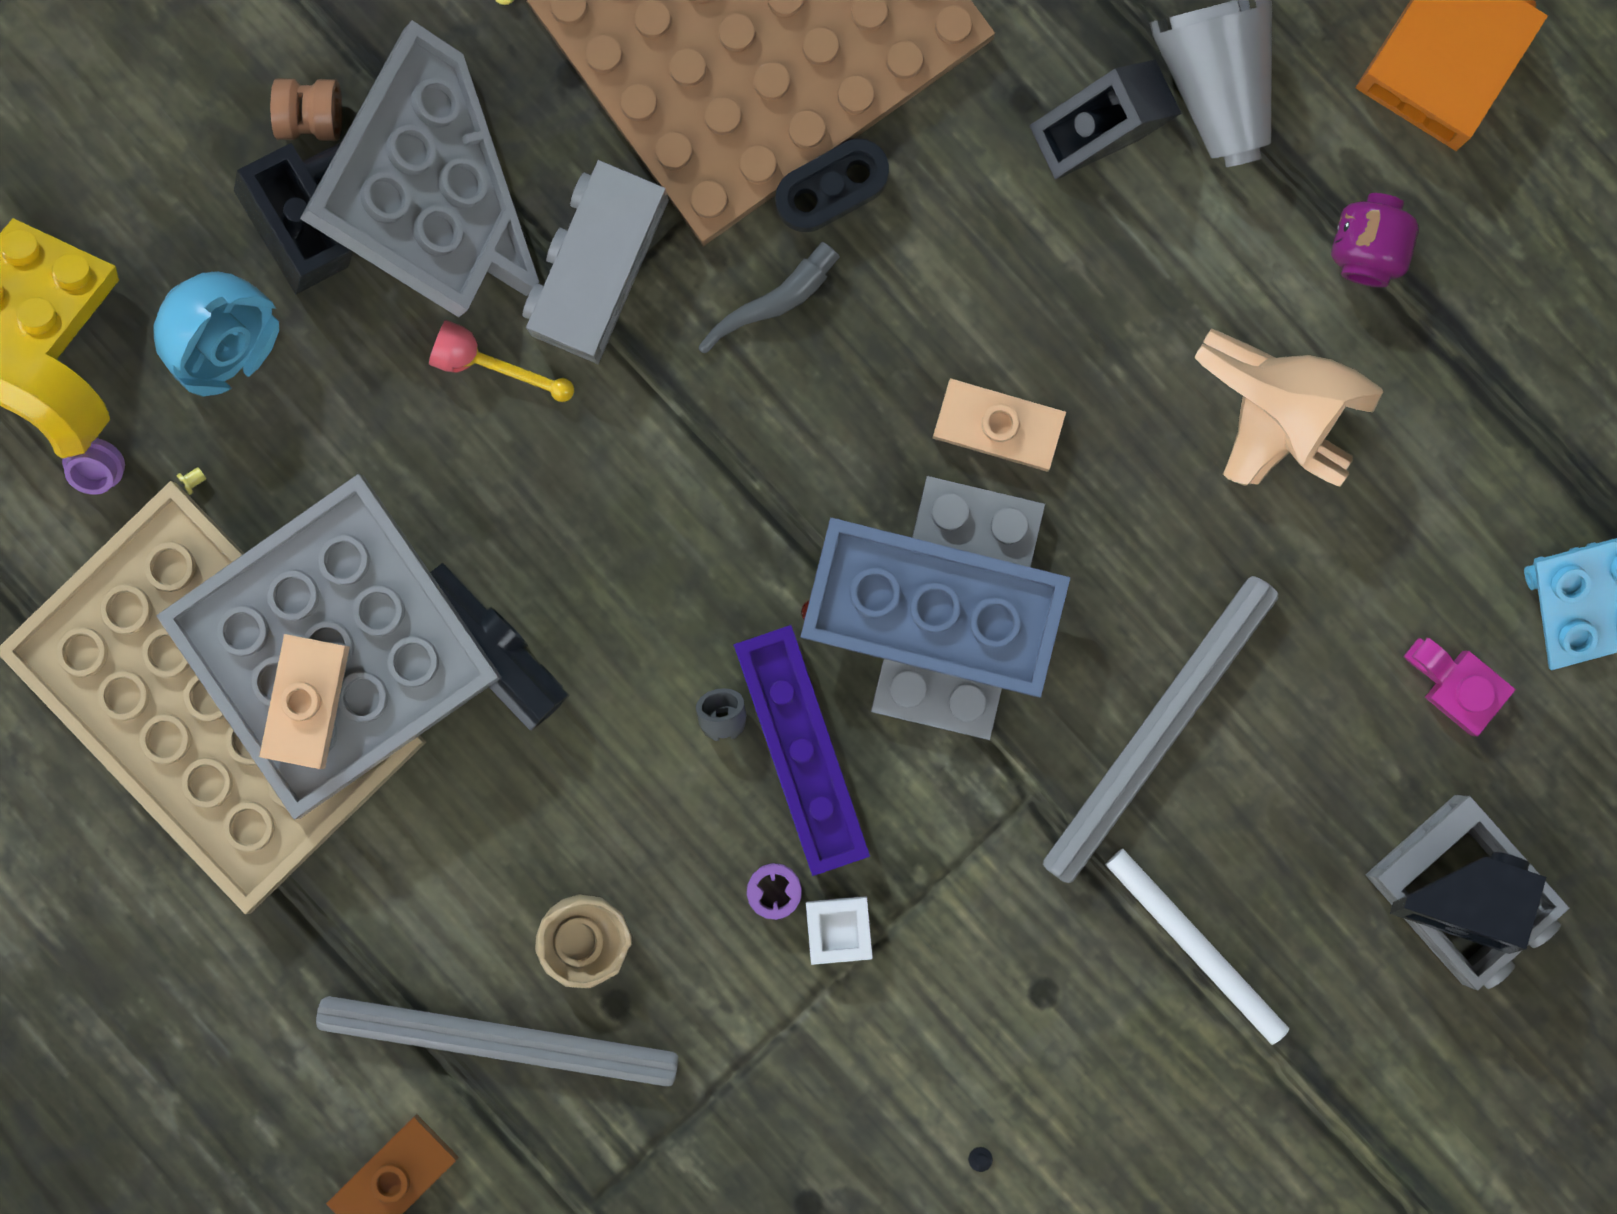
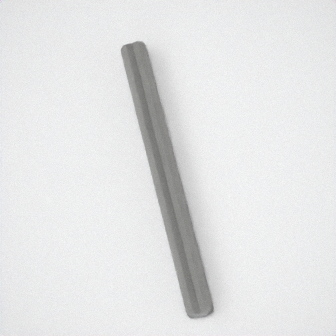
[1043,576,1279,883]
[316,996,678,1087]

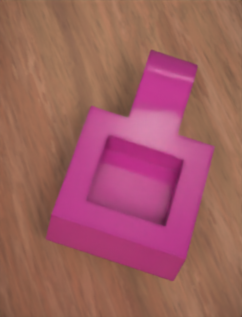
[1403,638,1516,737]

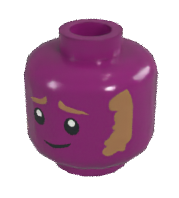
[1331,193,1419,287]

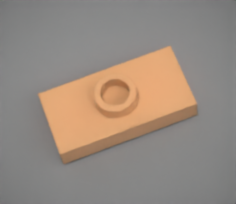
[932,378,1066,472]
[259,634,350,769]

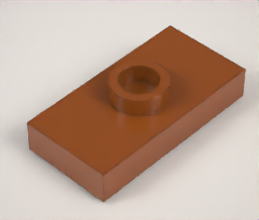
[326,1114,459,1214]

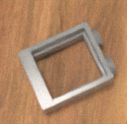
[1365,795,1570,991]

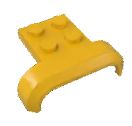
[0,218,119,458]

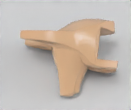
[1195,329,1383,487]

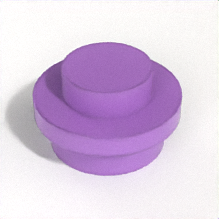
[62,438,125,495]

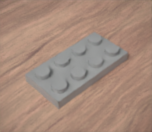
[871,476,1045,740]

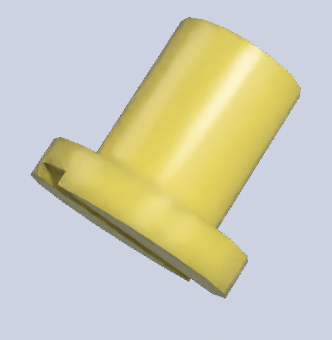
[176,467,206,495]

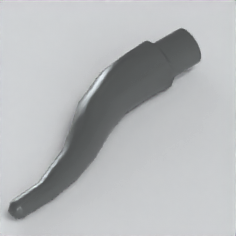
[699,242,840,353]

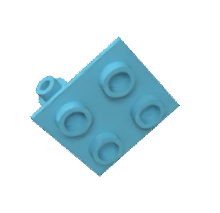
[1524,538,1617,670]

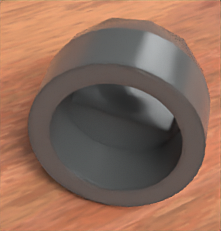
[696,688,747,741]

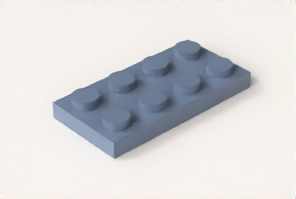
[800,517,1070,698]

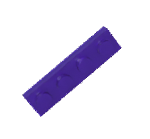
[733,625,870,876]

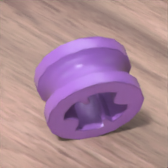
[747,863,802,920]

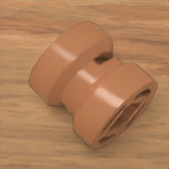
[270,78,342,141]

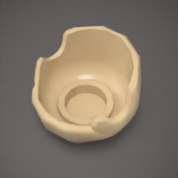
[535,894,632,988]

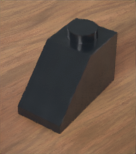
[1029,59,1182,179]
[1390,852,1547,954]

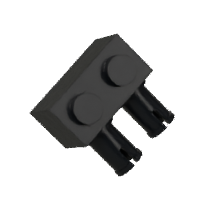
[234,140,353,295]

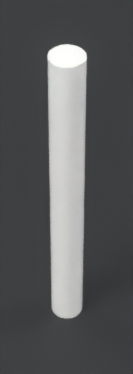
[1105,849,1289,1045]

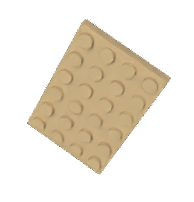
[0,481,426,914]

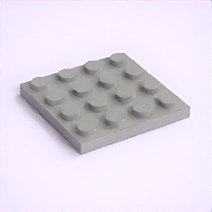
[156,474,502,820]

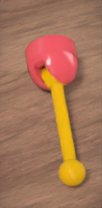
[429,320,574,402]

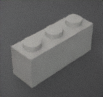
[523,160,669,364]

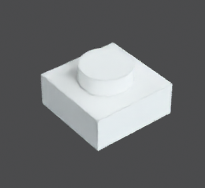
[806,896,872,965]

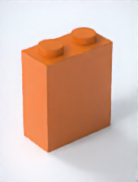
[1355,0,1548,151]

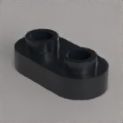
[776,139,889,232]

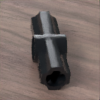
[430,563,570,731]

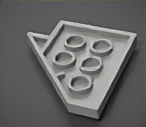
[300,20,539,317]

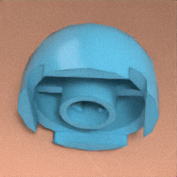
[153,271,279,397]

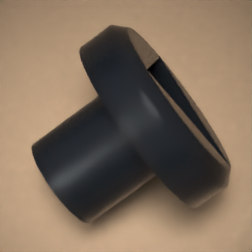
[968,1147,993,1172]

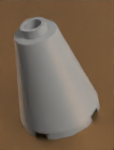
[1150,0,1272,167]

